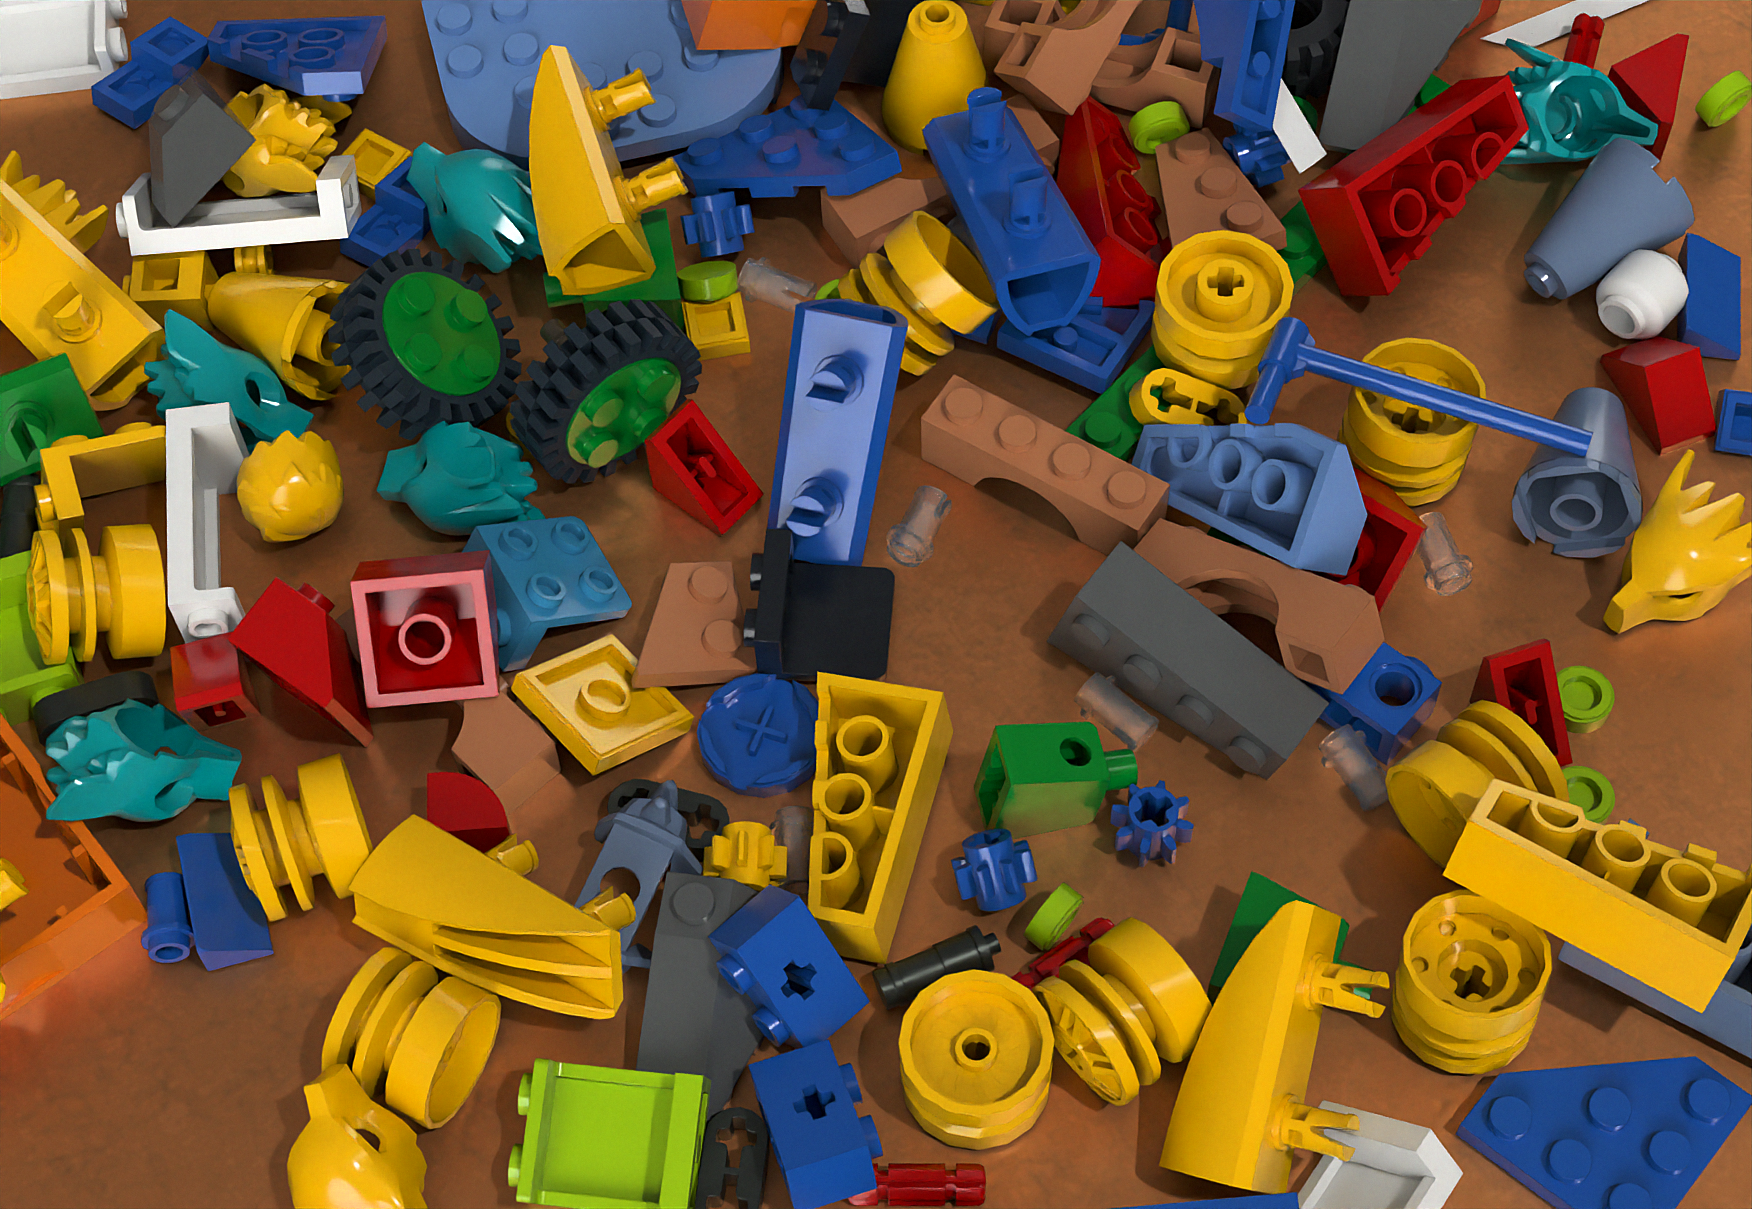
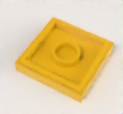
[511,634,694,776]

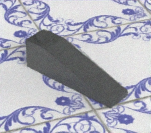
[1318,0,1483,154]
[149,67,256,228]
[636,871,765,1133]

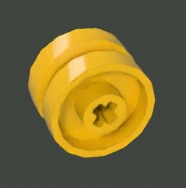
[1151,230,1294,390]
[898,969,1055,1150]

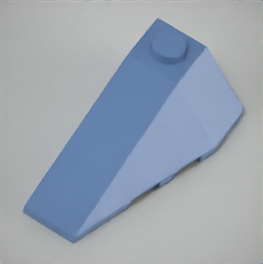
[1131,423,1368,576]

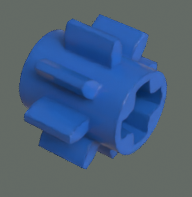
[1223,123,1292,188]
[680,191,755,258]
[1110,780,1194,867]
[951,829,1038,911]

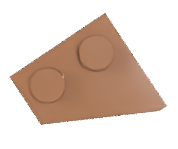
[631,561,757,688]

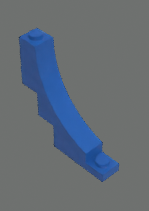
[1193,0,1295,132]

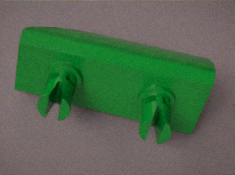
[0,353,106,487]

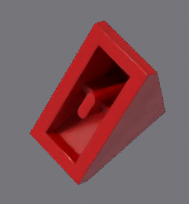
[1608,33,1689,161]
[1600,336,1717,456]
[645,399,764,535]
[170,631,262,732]
[1469,638,1573,767]

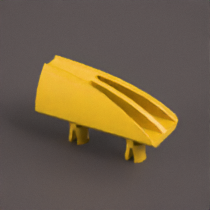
[529,45,688,295]
[0,178,166,411]
[348,814,636,1019]
[1159,900,1389,1194]

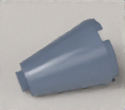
[1524,137,1695,300]
[1512,387,1643,558]

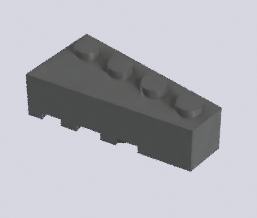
[1047,541,1329,780]

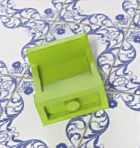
[0,550,85,726]
[508,1058,712,1209]

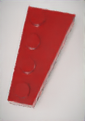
[1298,75,1529,296]

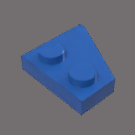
[997,296,1155,394]

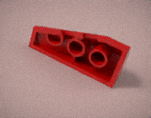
[1057,95,1171,307]

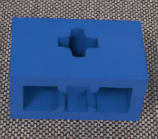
[708,884,870,1049]
[749,1039,883,1209]

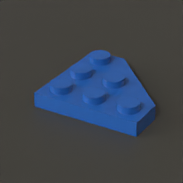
[207,15,388,102]
[673,94,902,198]
[1456,1056,1752,1209]

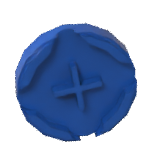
[697,673,819,798]

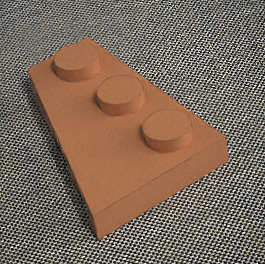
[1155,127,1287,251]

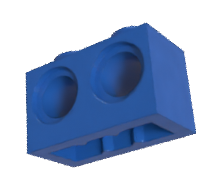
[1298,642,1442,766]

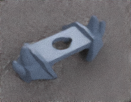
[574,780,703,975]

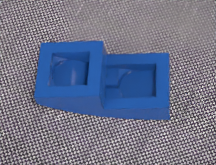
[91,16,209,129]
[339,156,446,267]

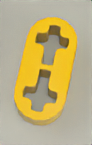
[1129,368,1247,426]

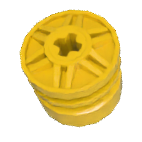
[838,211,1000,376]
[1337,337,1486,506]
[26,524,166,665]
[1385,700,1570,869]
[228,753,374,922]
[1391,889,1552,1074]
[1032,917,1213,1106]
[322,947,501,1129]

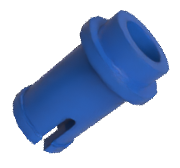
[141,872,195,963]

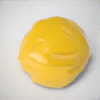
[237,430,345,543]

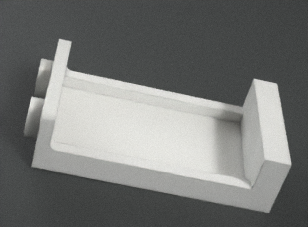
[0,0,128,100]
[116,154,362,256]
[166,402,251,662]
[1298,1100,1463,1209]

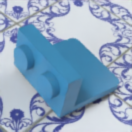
[462,516,632,672]

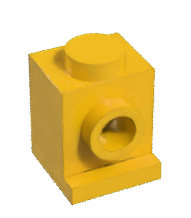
[122,250,219,331]

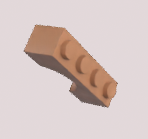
[984,0,1220,129]
[993,0,1143,116]
[820,93,1059,269]
[921,374,1170,556]
[1133,518,1385,695]
[335,606,562,816]

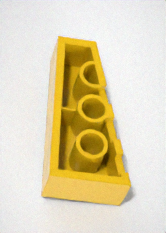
[808,672,954,964]
[1442,778,1752,1014]

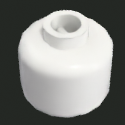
[1596,249,1689,340]

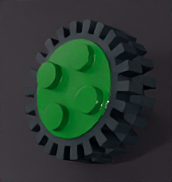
[328,248,522,440]
[510,299,702,484]

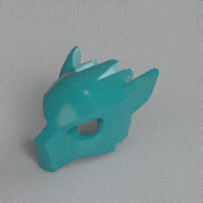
[1500,38,1658,164]
[406,142,543,273]
[144,309,314,454]
[376,421,545,536]
[45,698,242,822]

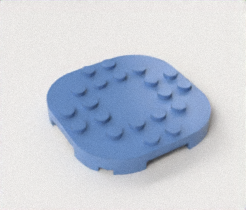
[421,0,784,172]

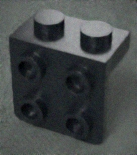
[790,0,926,111]
[744,529,895,682]

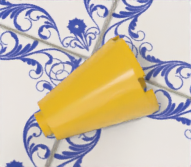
[881,0,991,156]
[208,271,352,400]

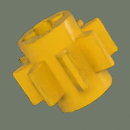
[703,821,788,892]

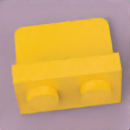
[34,422,166,555]

